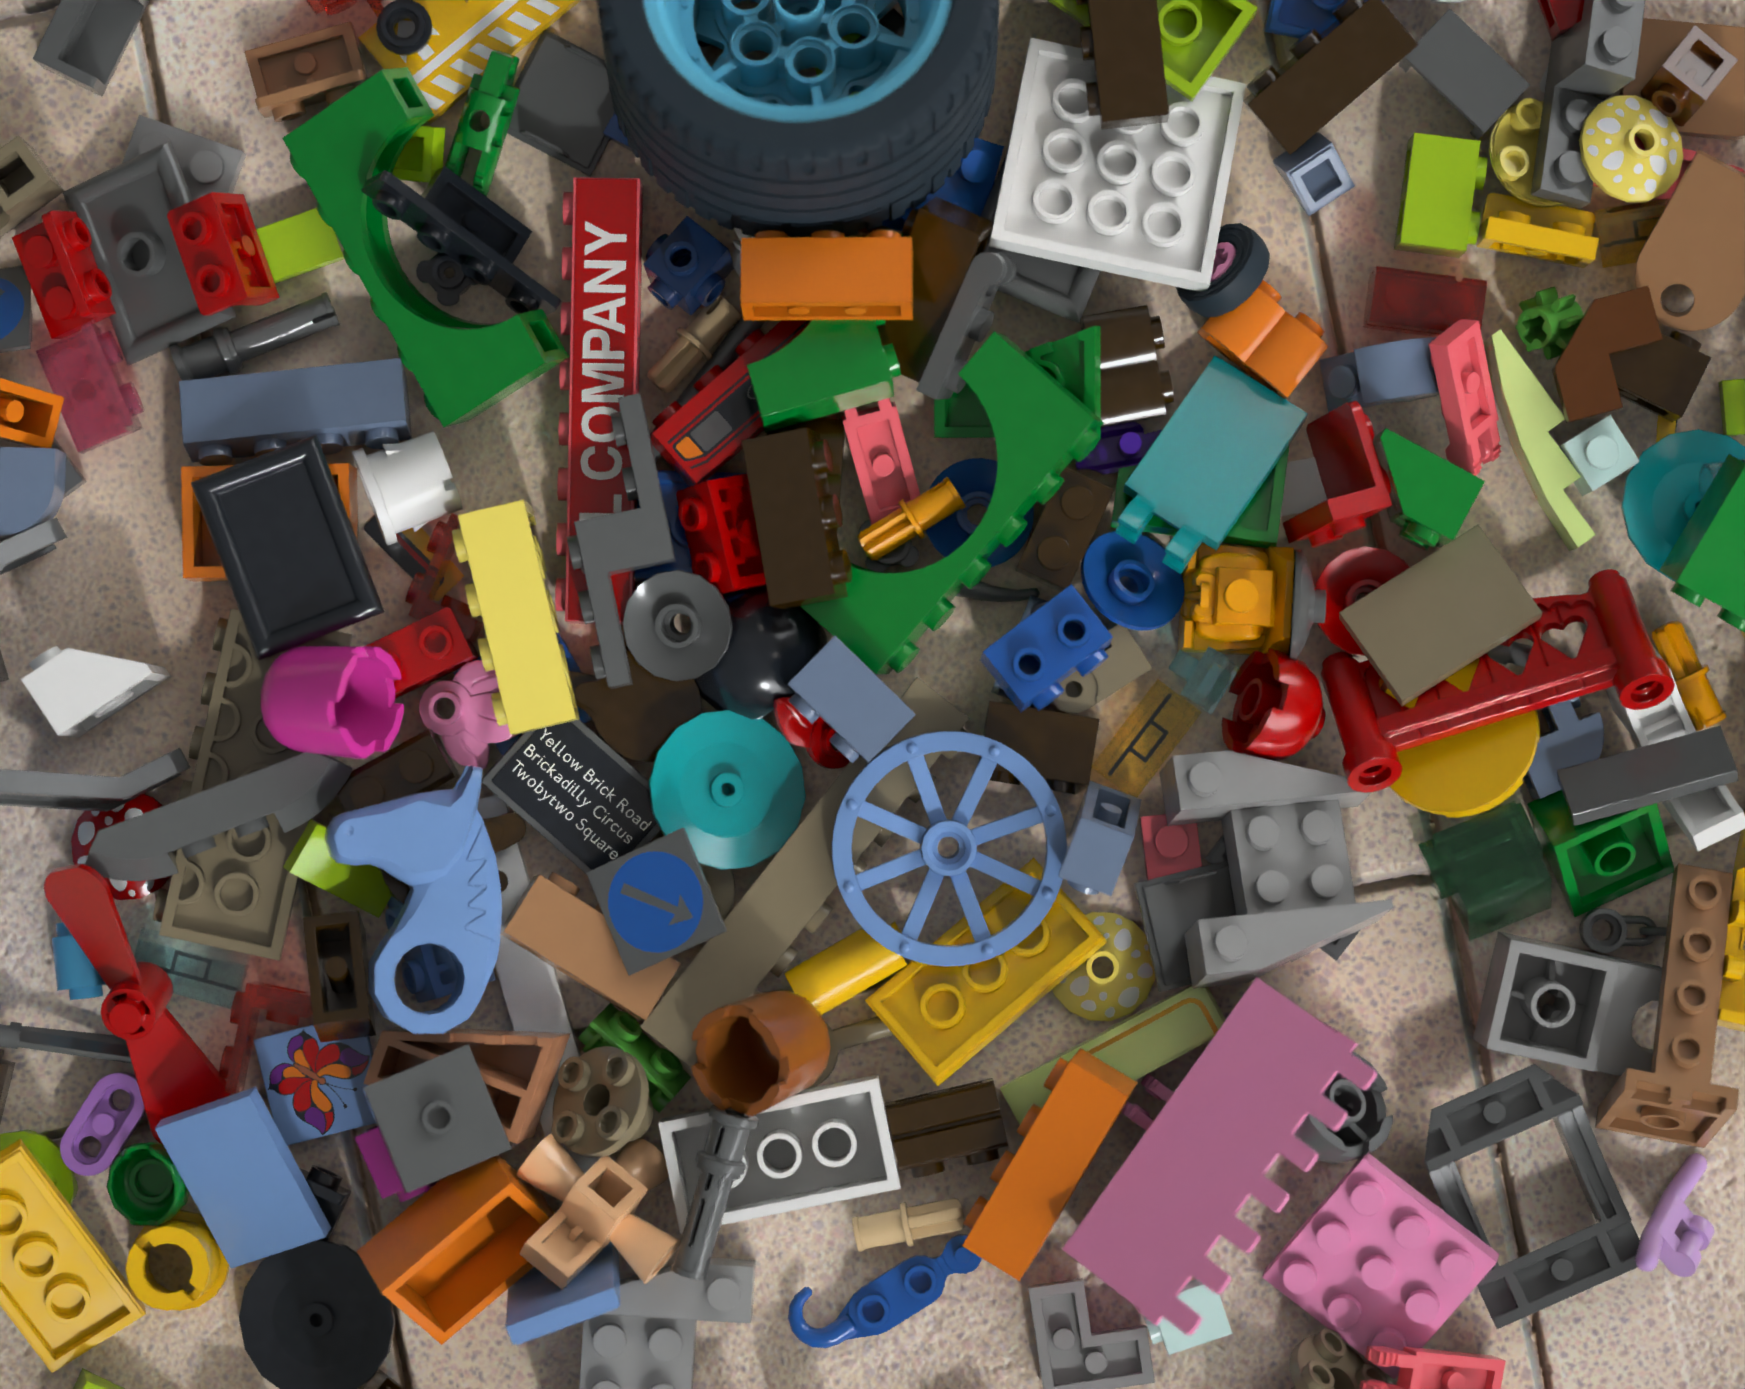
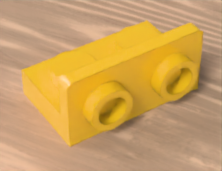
[1476,192,1599,268]

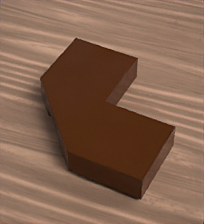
[1552,286,1663,423]

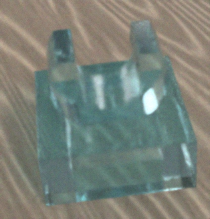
[1168,646,1239,715]

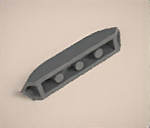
[85,752,353,881]

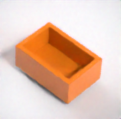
[357,1155,555,1345]

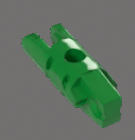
[445,50,521,197]

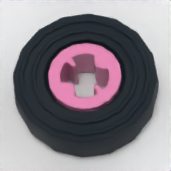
[1176,223,1270,317]

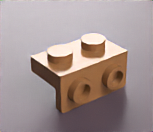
[244,21,368,122]

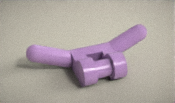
[1635,1153,1714,1277]

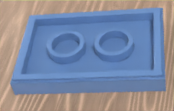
[155,1087,331,1269]
[506,1242,620,1345]

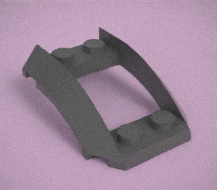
[1424,1064,1640,1329]

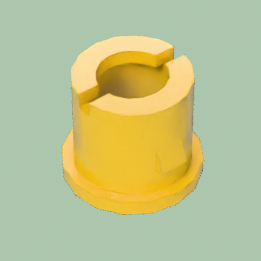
[125,1210,230,1311]

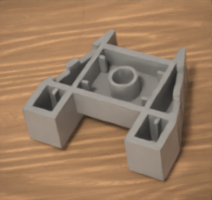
[1159,750,1393,989]
[579,1258,756,1389]

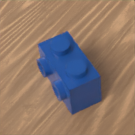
[980,584,1113,712]

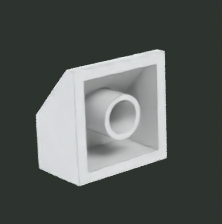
[21,646,171,737]

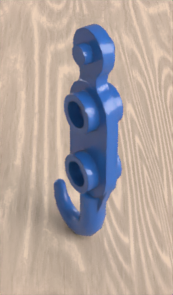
[788,1234,982,1349]

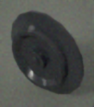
[239,1239,395,1389]

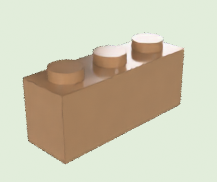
[501,872,681,1021]

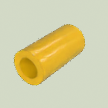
[784,921,907,1015]

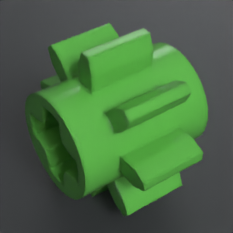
[1515,287,1583,360]

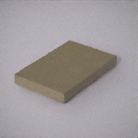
[1339,525,1542,707]

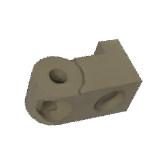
[1053,625,1153,714]

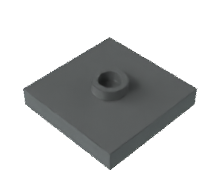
[362,1044,512,1194]

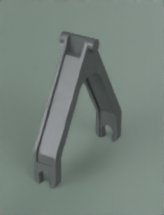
[0,518,191,812]

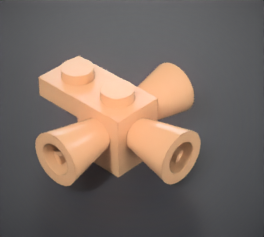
[516,1133,681,1290]

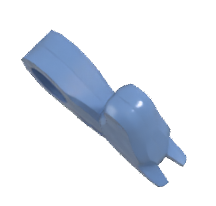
[325,765,502,1034]

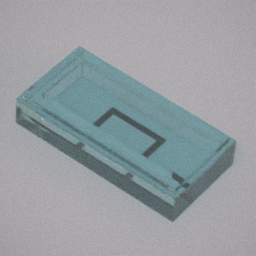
[134,927,251,1010]

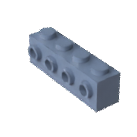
[179,358,412,466]

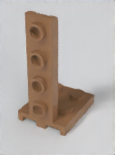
[1595,863,1739,1148]

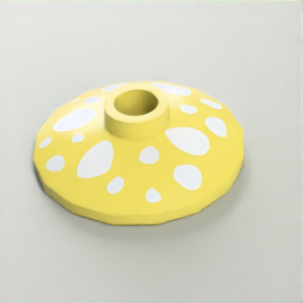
[1579,95,1684,202]
[1052,912,1155,1021]

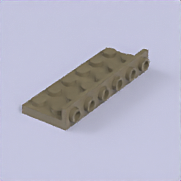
[153,608,352,961]

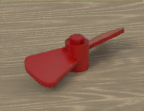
[44,864,235,1144]

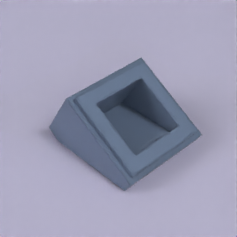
[1273,132,1355,216]

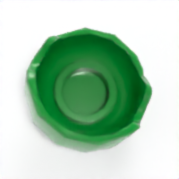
[107,1142,189,1226]

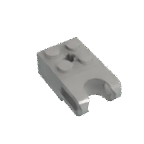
[1473,931,1662,1076]

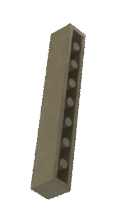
[640,677,969,1067]

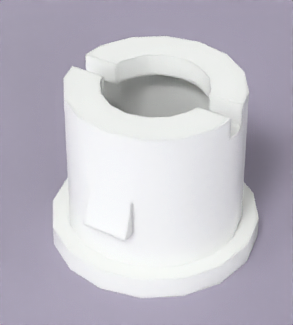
[352,431,463,546]

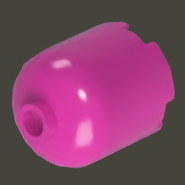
[260,646,404,759]

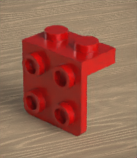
[1282,401,1392,547]

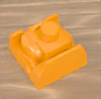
[1177,543,1294,656]

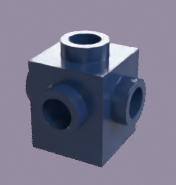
[643,216,734,316]

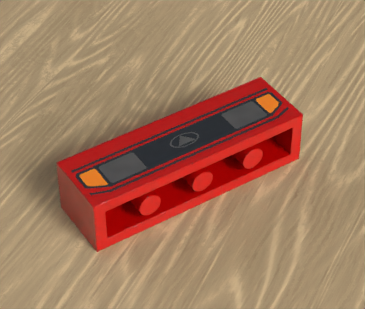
[651,320,812,487]

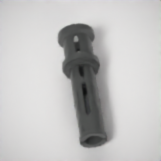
[169,292,340,381]
[671,1105,759,1280]

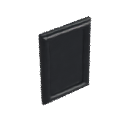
[191,434,385,661]

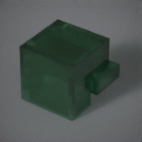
[1418,801,1551,941]

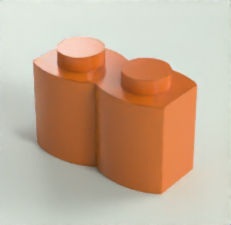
[1197,280,1329,399]

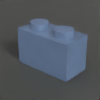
[788,636,916,763]
[1058,781,1142,896]

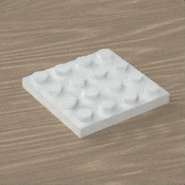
[988,38,1246,291]

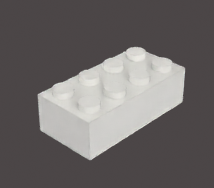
[658,1074,901,1234]

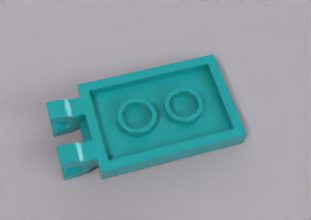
[1115,355,1308,574]

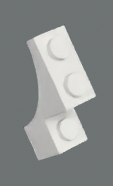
[1606,647,1745,851]

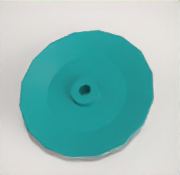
[1621,429,1745,582]
[649,710,806,870]

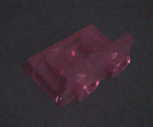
[36,322,145,454]

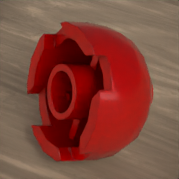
[1221,648,1326,761]

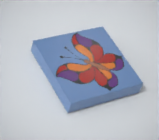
[253,1024,376,1146]

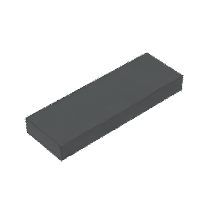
[1557,726,1738,826]

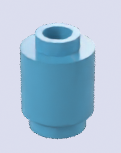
[51,922,106,1000]

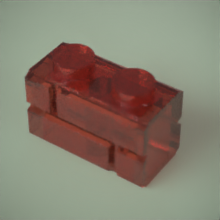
[1363,266,1487,337]

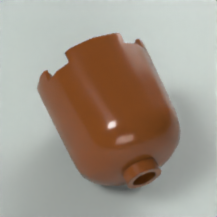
[691,991,831,1116]

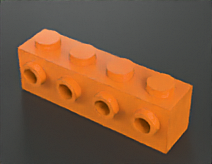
[962,1048,1138,1281]

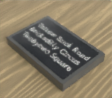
[482,719,661,874]

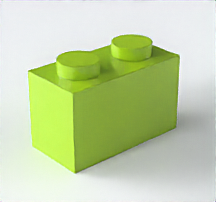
[1394,132,1487,258]

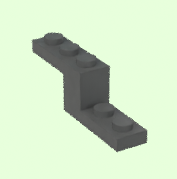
[1531,0,1646,209]
[567,393,676,689]

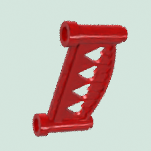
[1320,569,1675,793]

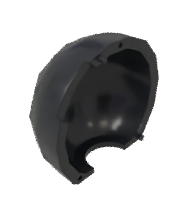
[694,585,827,720]

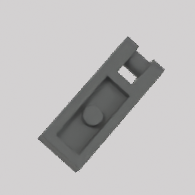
[916,252,1017,400]

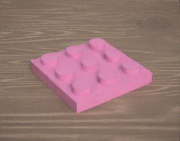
[1262,1154,1499,1379]

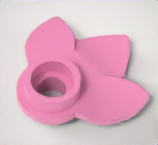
[419,660,519,769]

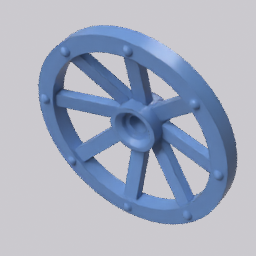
[831,731,1067,966]

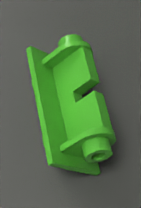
[577,1003,691,1113]

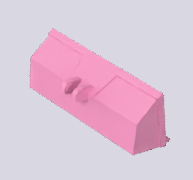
[1062,977,1377,1335]

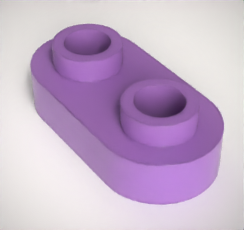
[60,1072,146,1176]

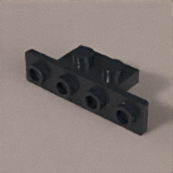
[361,166,561,315]

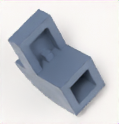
[1319,337,1439,412]
[0,447,66,539]
[1523,697,1604,799]

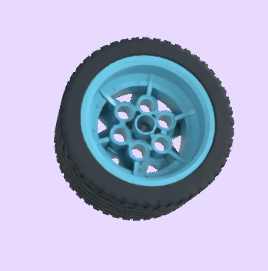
[597,0,999,237]

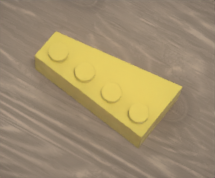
[452,499,580,735]

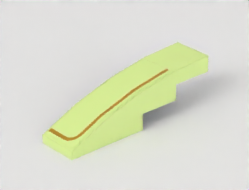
[1484,329,1596,551]
[1000,985,1226,1125]

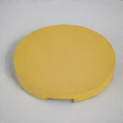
[1385,658,1540,818]

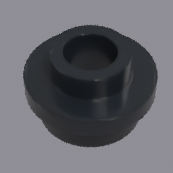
[376,0,432,56]

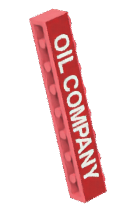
[555,177,643,624]

